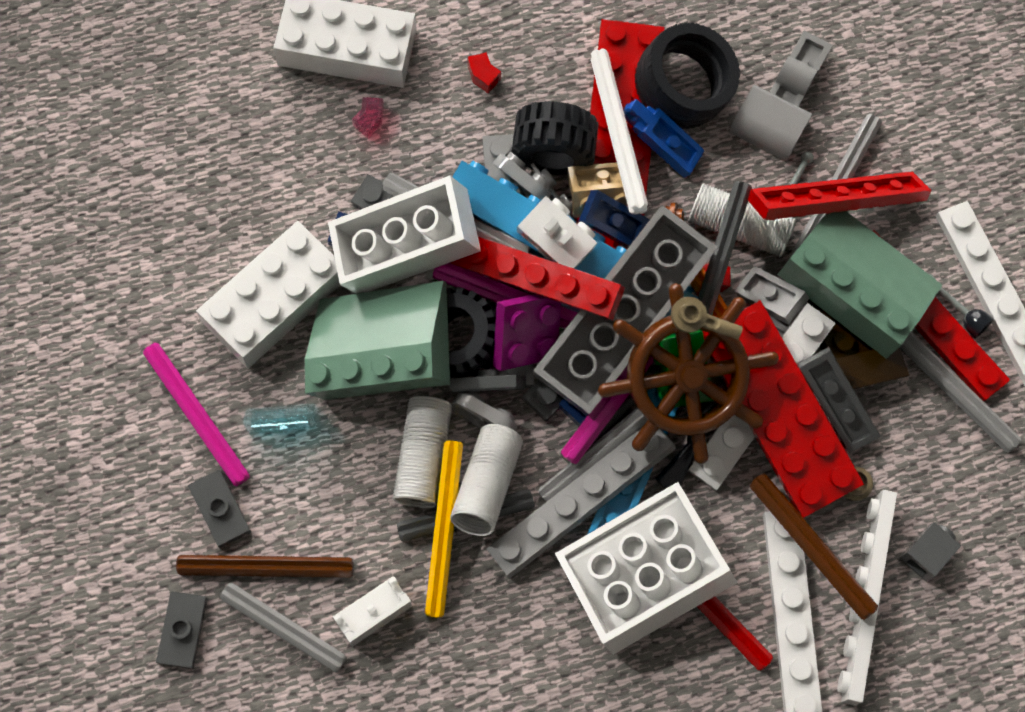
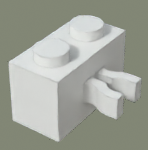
[517,196,597,269]

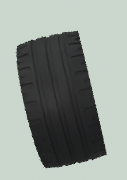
[635,22,740,129]

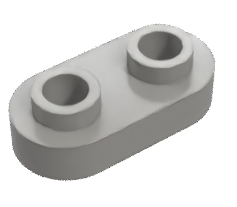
[493,152,552,200]
[451,391,517,431]

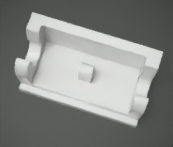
[333,576,412,647]

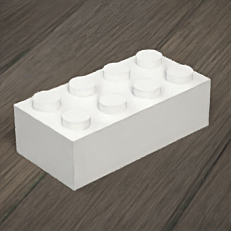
[273,0,416,88]
[328,176,481,294]
[196,221,340,369]

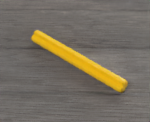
[425,440,463,618]

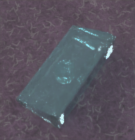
[243,403,317,434]

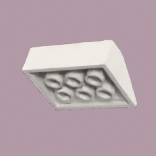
[555,482,738,655]

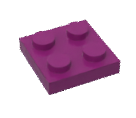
[493,294,561,371]

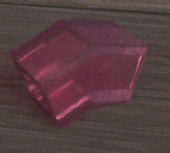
[352,97,384,139]

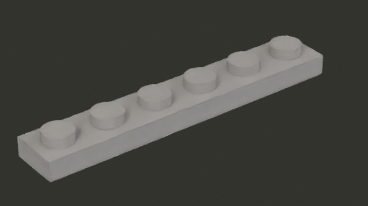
[487,428,676,579]

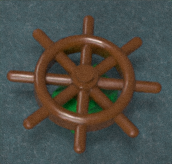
[598,283,779,464]

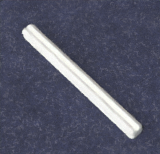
[591,49,648,215]

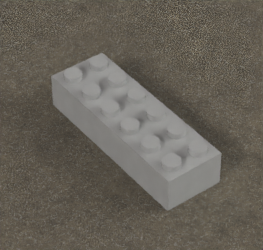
[532,205,718,416]

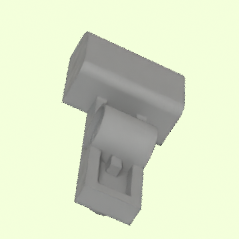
[729,31,833,162]

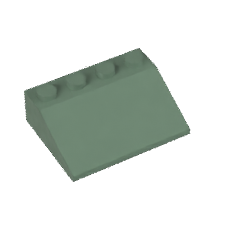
[777,211,942,359]
[305,281,450,400]

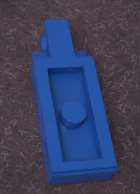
[623,99,704,178]

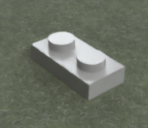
[734,266,809,325]

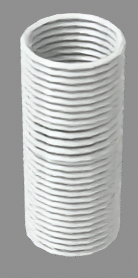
[688,183,797,257]
[392,396,453,508]
[450,424,523,536]

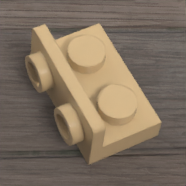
[568,162,628,218]

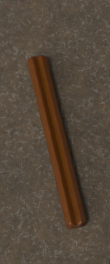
[750,474,878,620]
[176,555,354,578]

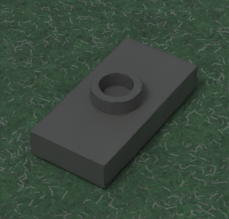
[450,370,526,393]
[188,469,251,548]
[156,591,208,669]

